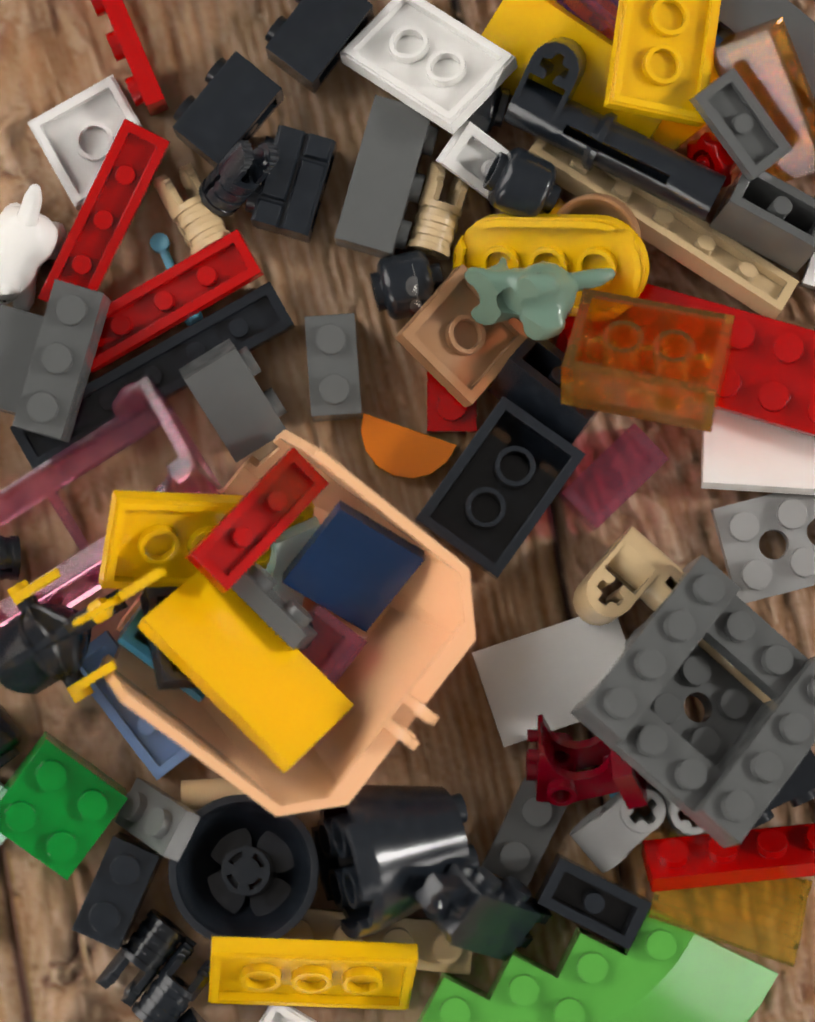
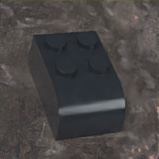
[415,396,586,579]

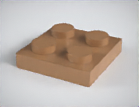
[394,264,528,407]

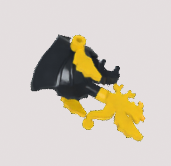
[0,567,167,704]

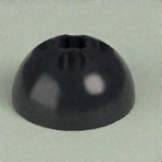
[168,794,319,940]

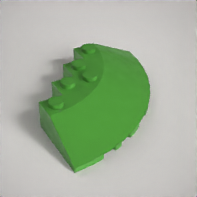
[417,908,778,1022]

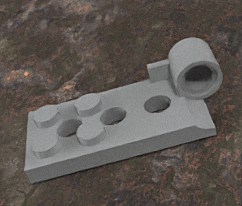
[711,493,815,603]

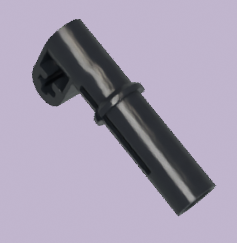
[503,37,727,221]

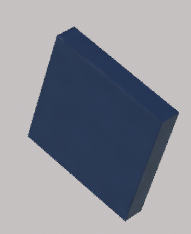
[282,500,425,632]

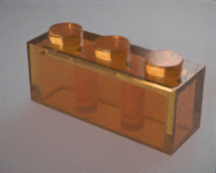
[714,16,815,182]

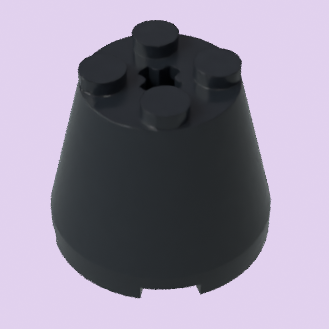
[311,785,479,939]

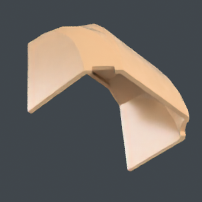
[98,429,476,817]

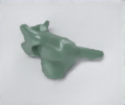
[464,257,615,340]

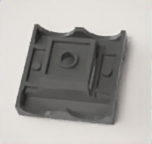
[570,555,815,848]

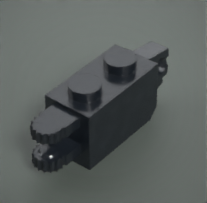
[414,863,552,961]

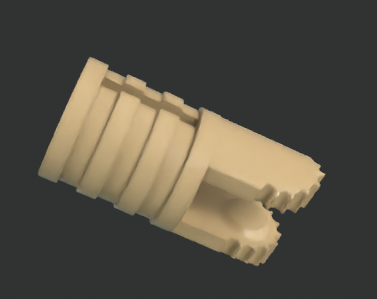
[406,161,469,260]
[152,163,230,255]

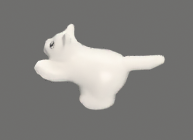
[0,184,67,312]

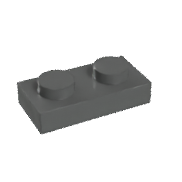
[690,67,793,181]
[231,563,318,650]
[115,777,201,862]
[481,777,567,887]

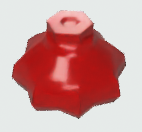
[687,132,736,187]

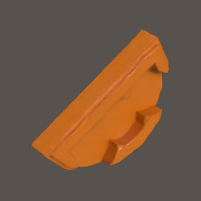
[361,413,457,479]

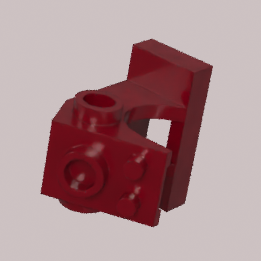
[526,714,648,810]

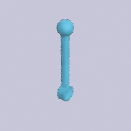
[150,233,203,326]

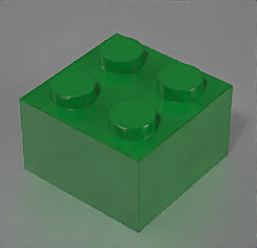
[0,731,128,880]

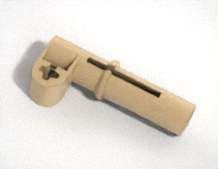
[573,526,771,703]

